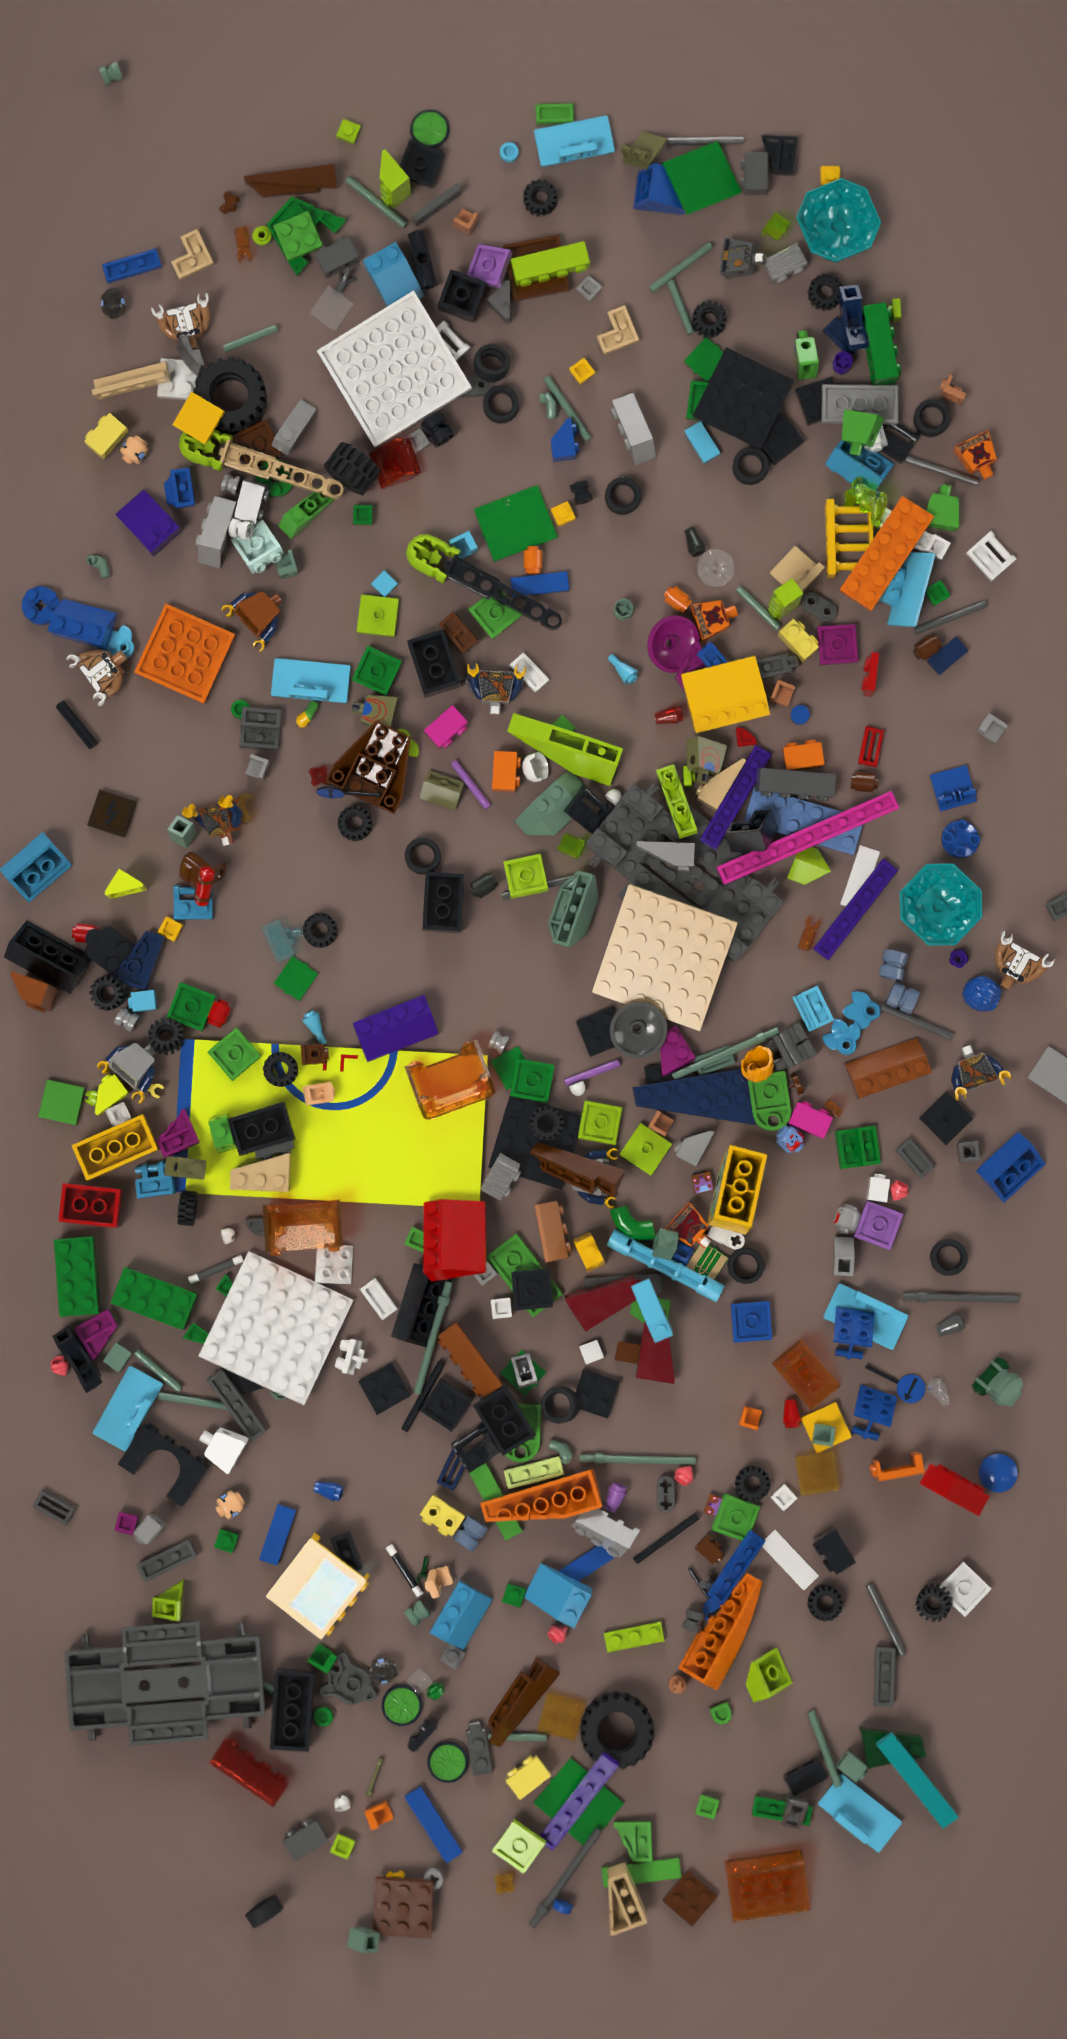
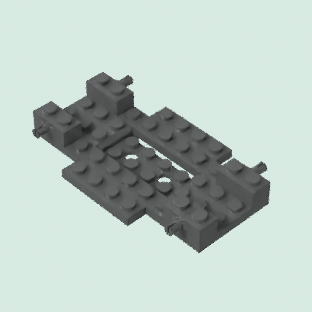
[585,783,784,963]
[64,1621,266,1746]

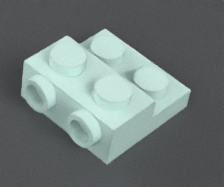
[231,520,284,574]

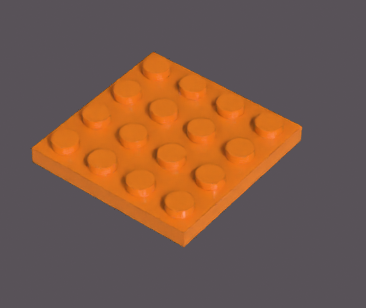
[134,603,236,704]

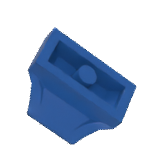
[164,467,195,509]

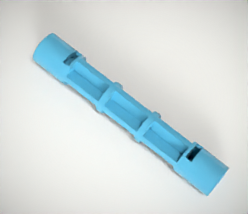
[606,1229,725,1302]

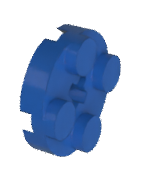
[22,586,60,625]

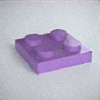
[467,244,513,288]
[854,1201,903,1250]

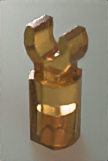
[234,227,252,262]
[797,917,820,952]

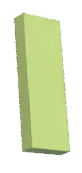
[504,1456,564,1489]

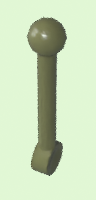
[365,1758,383,1797]

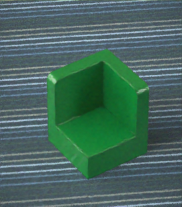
[308,1644,338,1674]

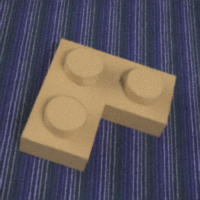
[171,229,214,280]
[597,305,639,355]

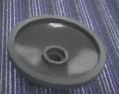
[609,1001,667,1058]

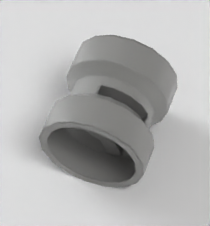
[114,1007,140,1032]

